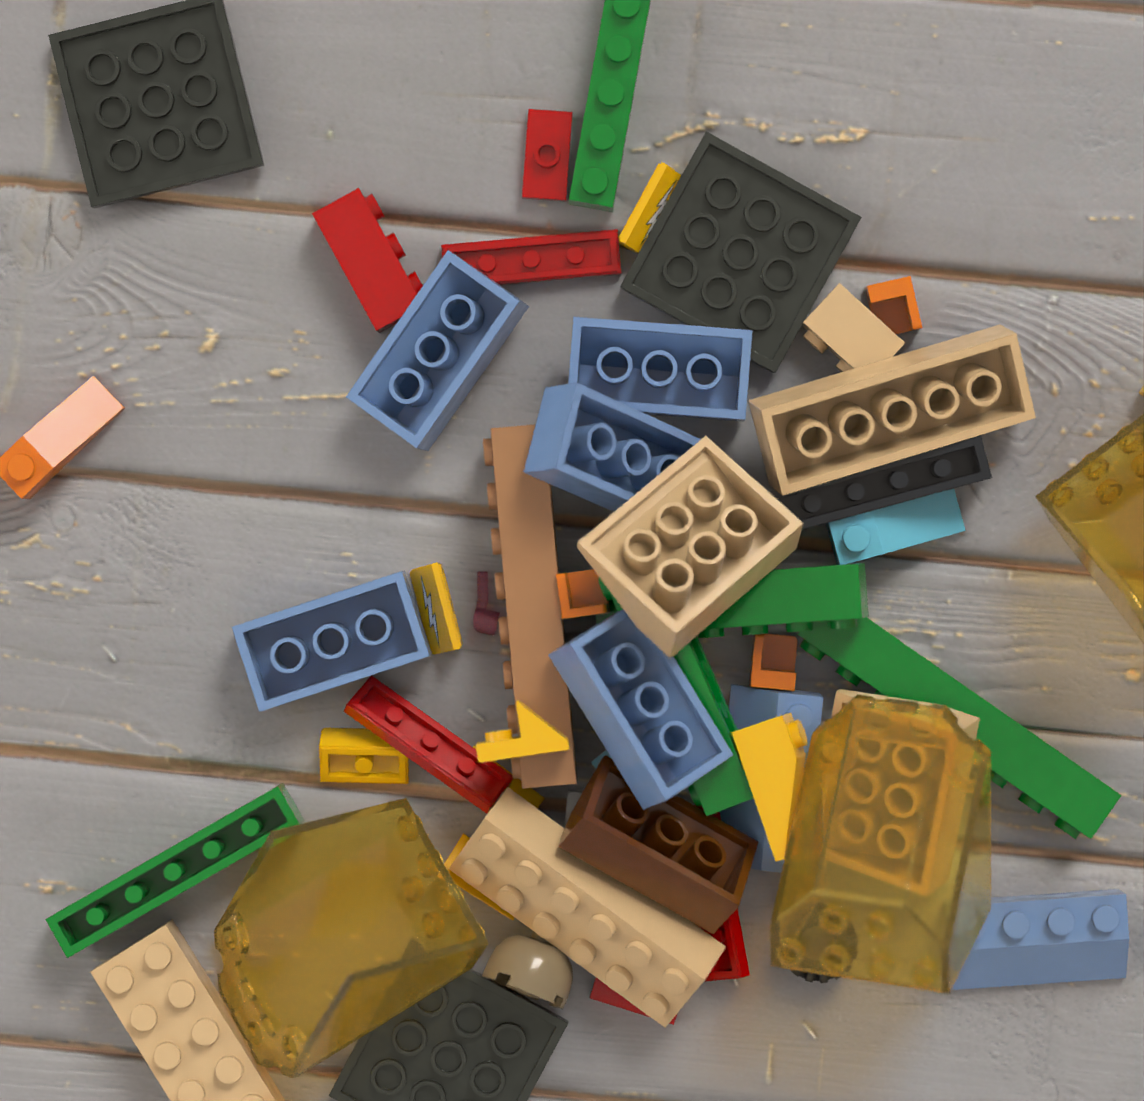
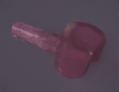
[473,571,500,636]

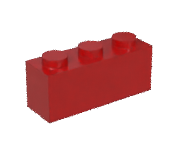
[312,188,423,333]

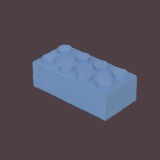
[523,383,701,512]
[232,571,432,712]

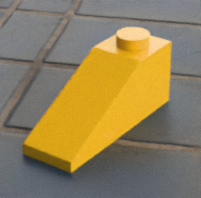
[732,712,808,862]

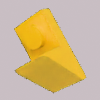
[476,700,570,763]

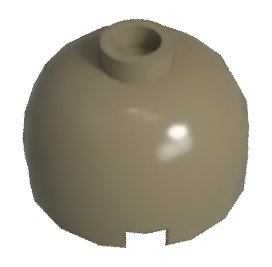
[482,931,573,1009]

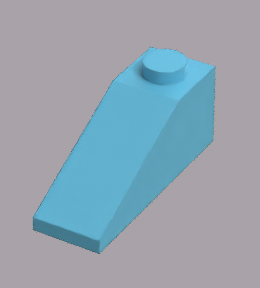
[825,489,966,565]

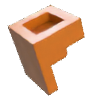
[865,276,922,334]
[556,569,610,619]
[749,634,798,691]

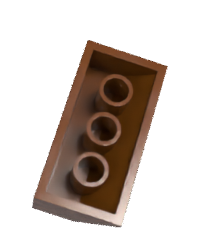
[558,755,759,934]

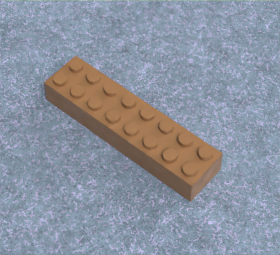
[483,424,577,789]

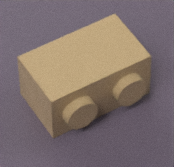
[802,283,905,372]

